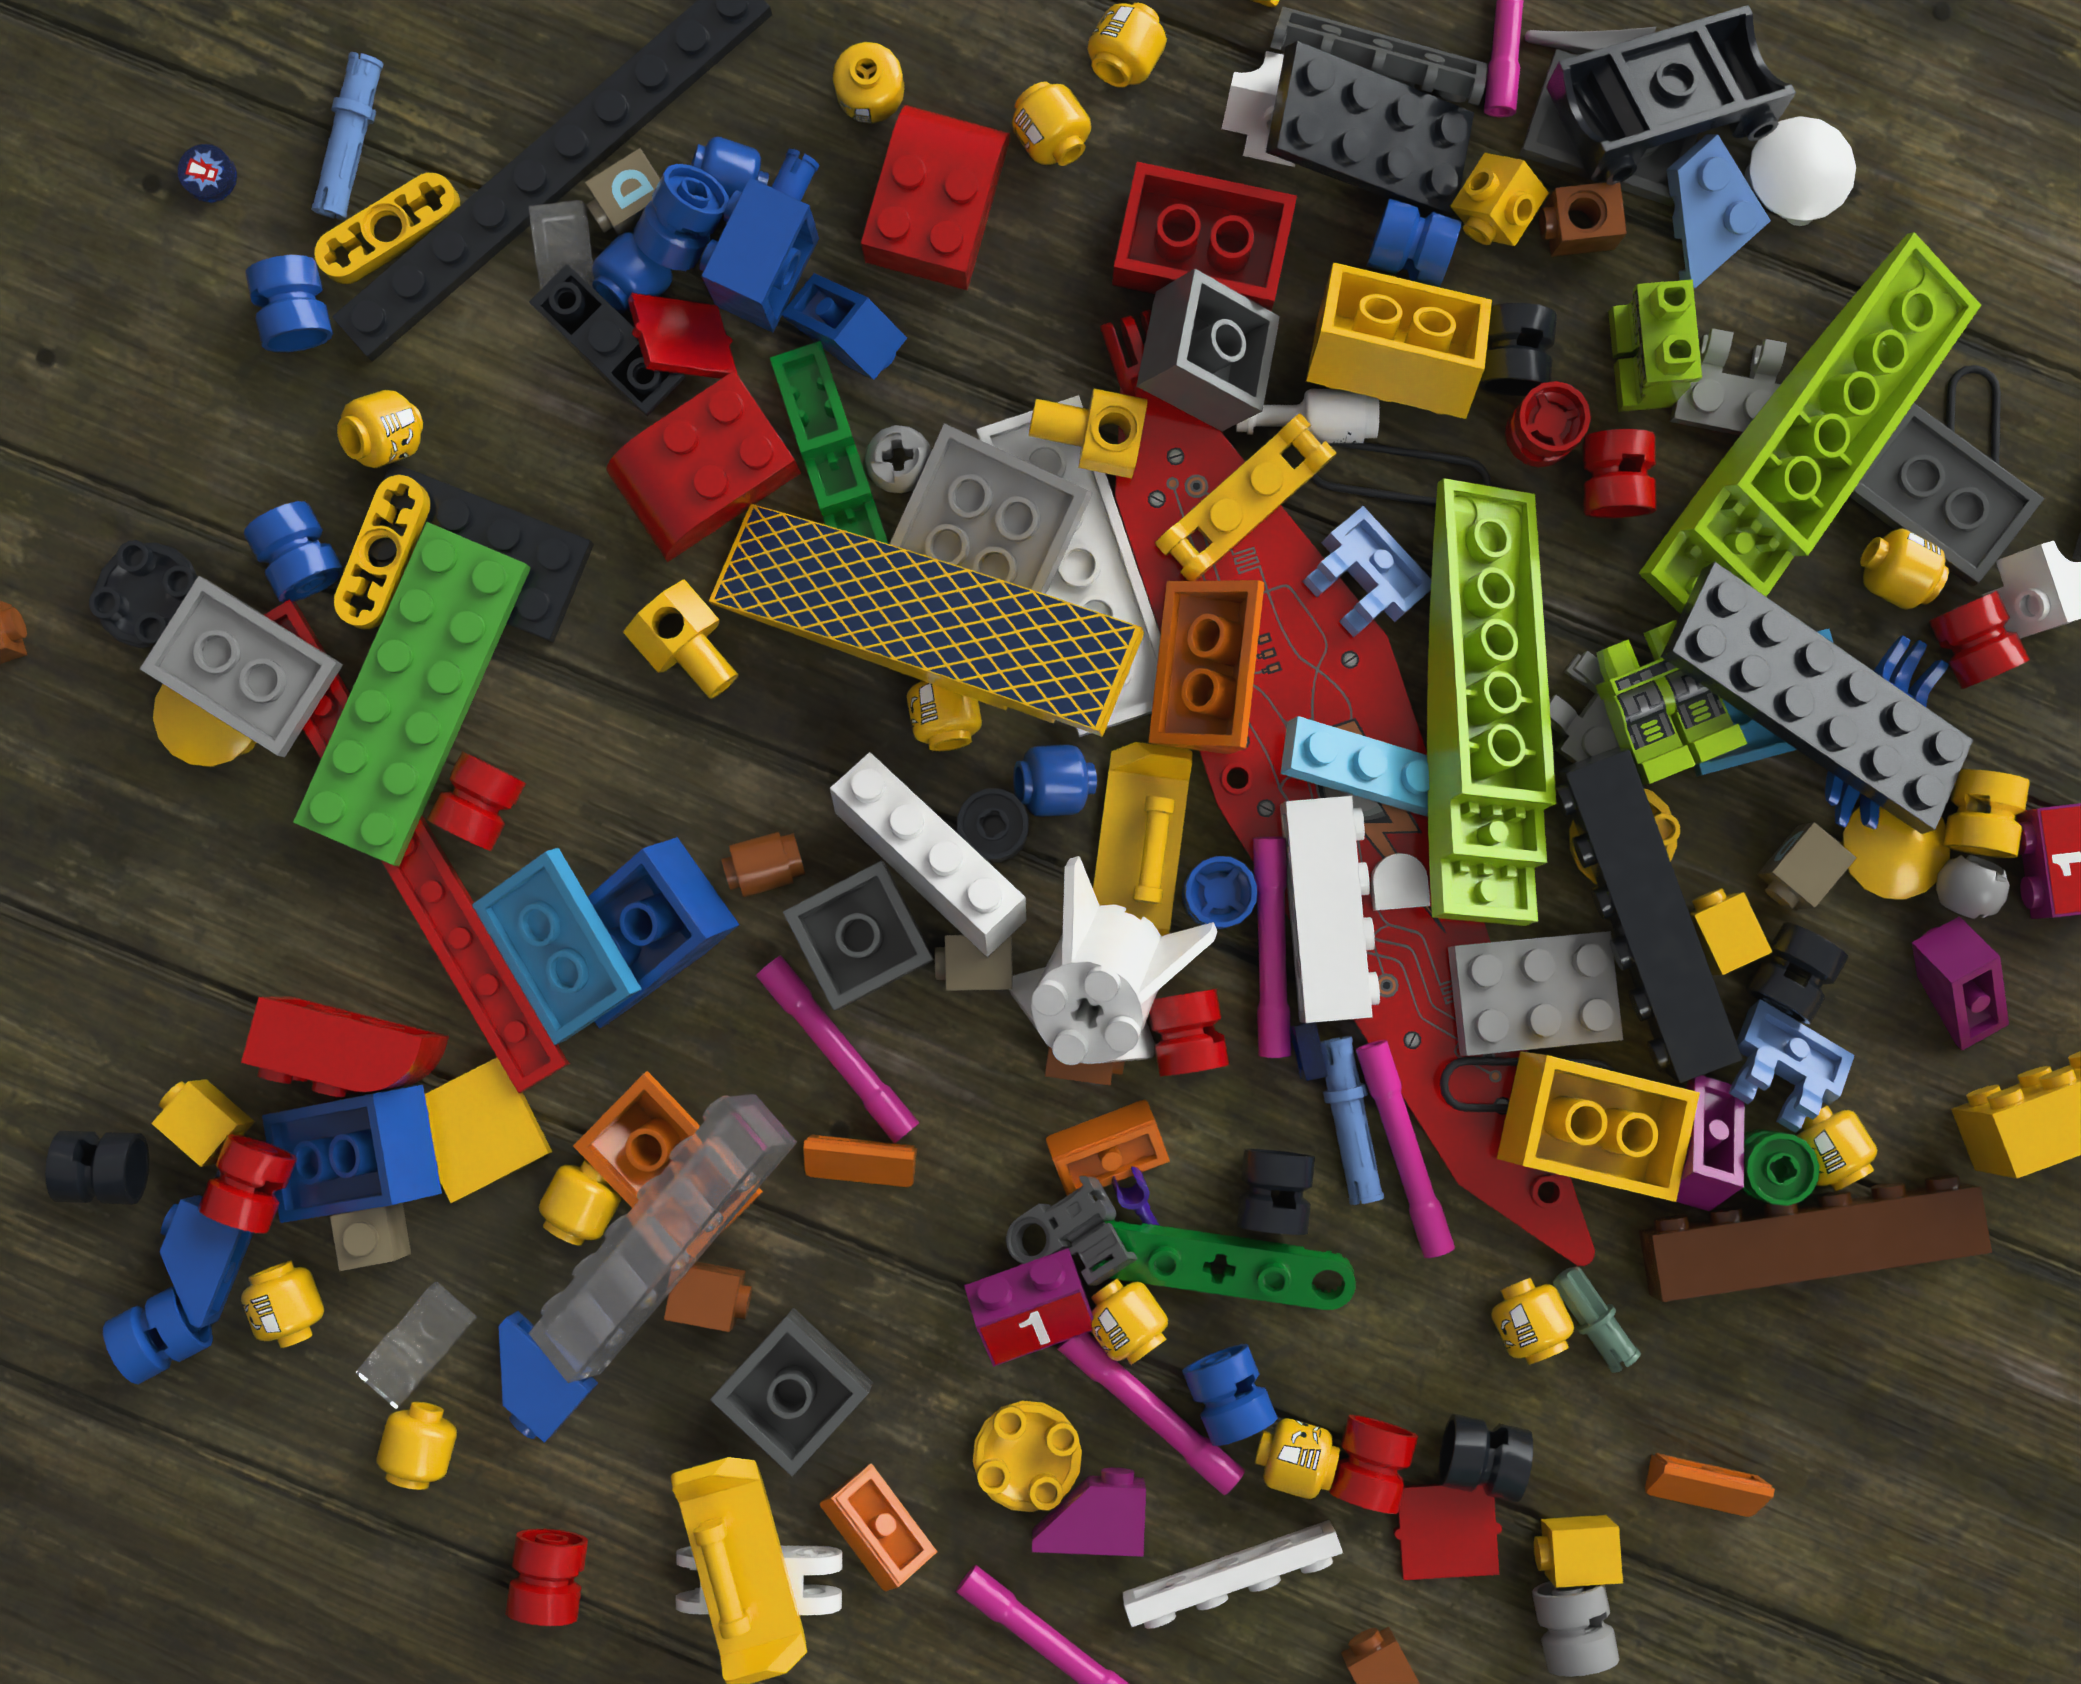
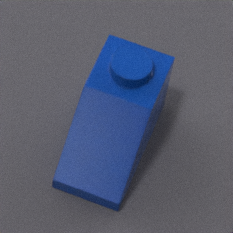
[781,273,907,380]
[160,1195,254,1328]
[499,1311,598,1443]

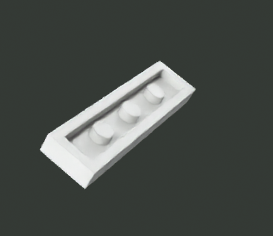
[1123,1520,1343,1629]

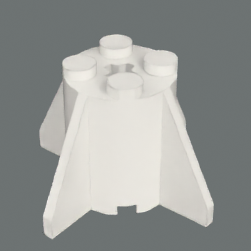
[1009,856,1217,1065]

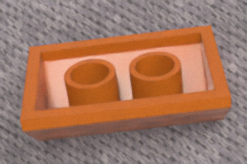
[1148,580,1264,754]
[573,1071,763,1265]

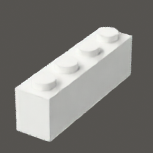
[830,752,1027,957]
[1280,796,1380,1023]

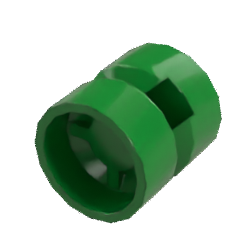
[1739,1129,1819,1206]

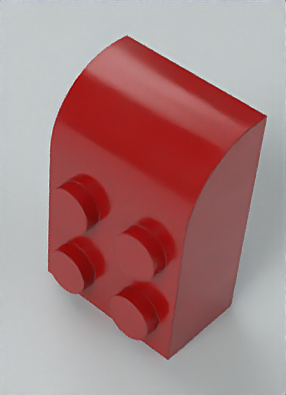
[861,105,1010,291]
[606,370,801,562]
[241,996,449,1097]

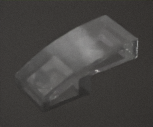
[529,200,595,289]
[355,1281,477,1409]

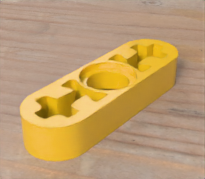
[314,173,460,284]
[334,475,430,629]

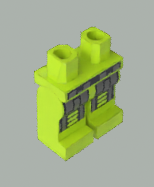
[1608,279,1702,412]
[1595,620,1748,785]

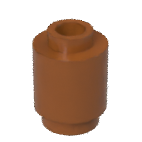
[721,831,806,897]

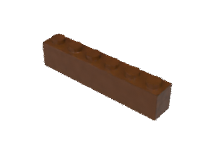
[1639,1175,1992,1302]

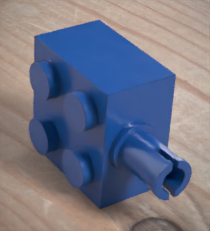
[700,149,820,333]

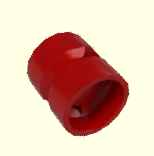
[1505,381,1591,468]
[1583,429,1656,518]
[1929,591,2030,689]
[427,751,526,851]
[1149,989,1229,1077]
[198,1134,297,1233]
[1329,1415,1419,1514]
[505,1529,588,1626]

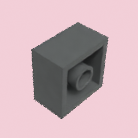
[1137,269,1280,431]
[783,861,935,1011]
[710,1308,873,1476]

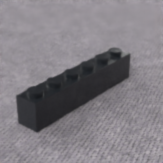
[1555,747,1743,1083]

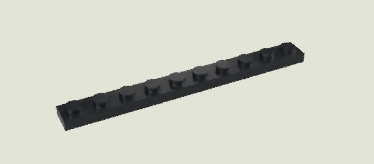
[332,0,772,362]

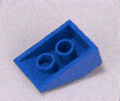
[588,837,739,1028]
[262,1085,442,1223]

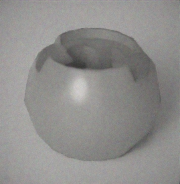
[864,425,931,494]
[1936,855,2010,919]

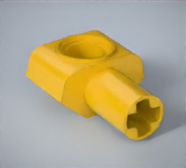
[1028,388,1148,479]
[623,579,738,699]

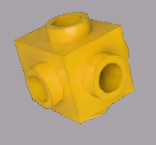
[1451,153,1549,246]

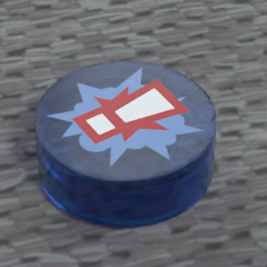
[178,144,237,202]

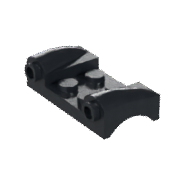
[1546,5,1796,185]

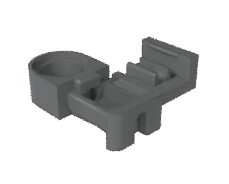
[1006,1176,1137,1285]

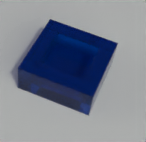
[1290,1022,1328,1081]

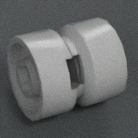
[1532,1581,1620,1677]

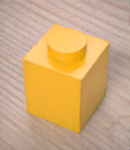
[1689,888,1772,975]
[151,1079,255,1167]
[1534,1515,1623,1588]

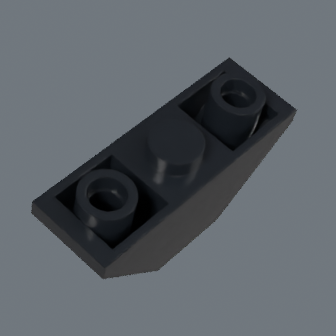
[529,264,685,417]

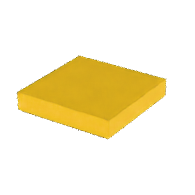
[425,1057,552,1203]

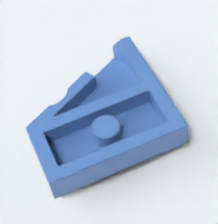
[1667,134,1771,288]

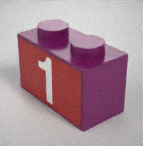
[2016,803,2081,919]
[964,1248,1094,1367]

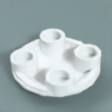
[1745,116,1856,226]

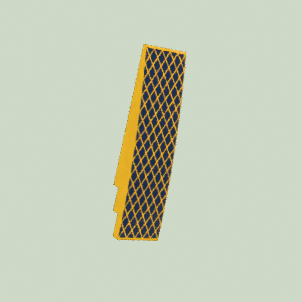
[709,504,1144,737]

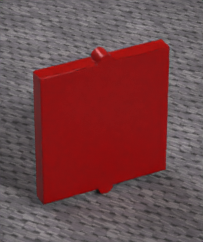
[628,293,737,379]
[1393,1484,1502,1580]

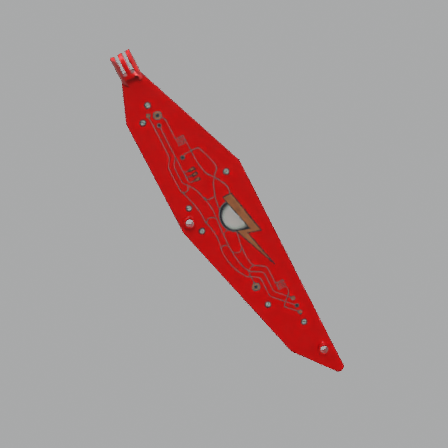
[1100,310,1595,1266]

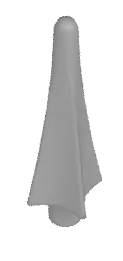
[1524,27,1656,55]

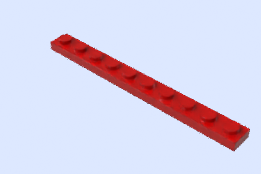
[264,599,570,1093]

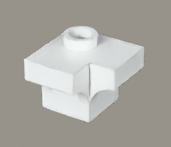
[1222,51,1296,167]
[1982,541,2081,639]

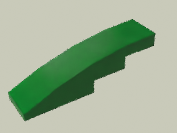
[770,341,889,544]

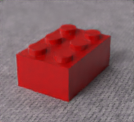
[1112,162,1297,311]

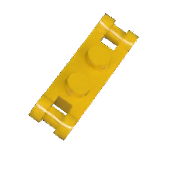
[1155,413,1337,581]

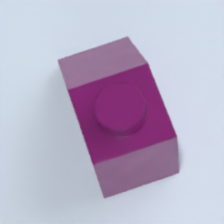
[1912,916,2009,1051]
[1676,1075,1745,1212]
[1032,1468,1146,1557]

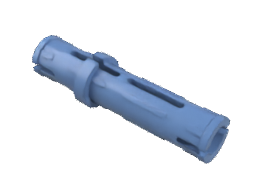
[311,52,384,220]
[1317,1036,1384,1205]

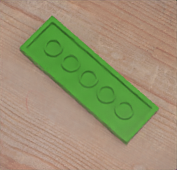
[293,522,531,867]

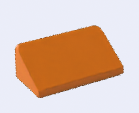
[1046,1100,1170,1196]
[803,1134,917,1187]
[1645,1453,1775,1517]
[820,1463,937,1591]

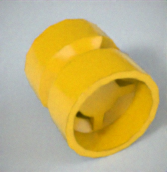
[1943,769,2030,858]

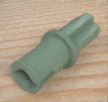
[1553,1266,1641,1373]

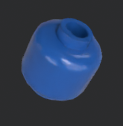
[691,137,769,199]
[592,232,673,314]
[1013,745,1097,817]

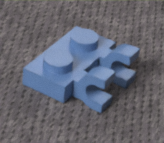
[1302,506,1431,637]
[1729,999,1855,1133]

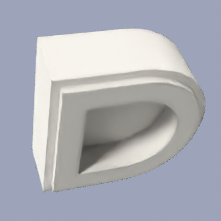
[1371,853,1430,911]

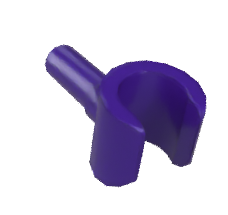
[1112,1166,1160,1226]

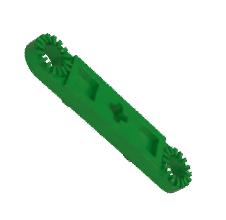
[1091,1219,1356,1310]

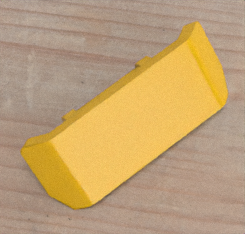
[1093,742,1193,936]
[671,1457,807,1684]

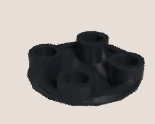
[89,540,198,648]

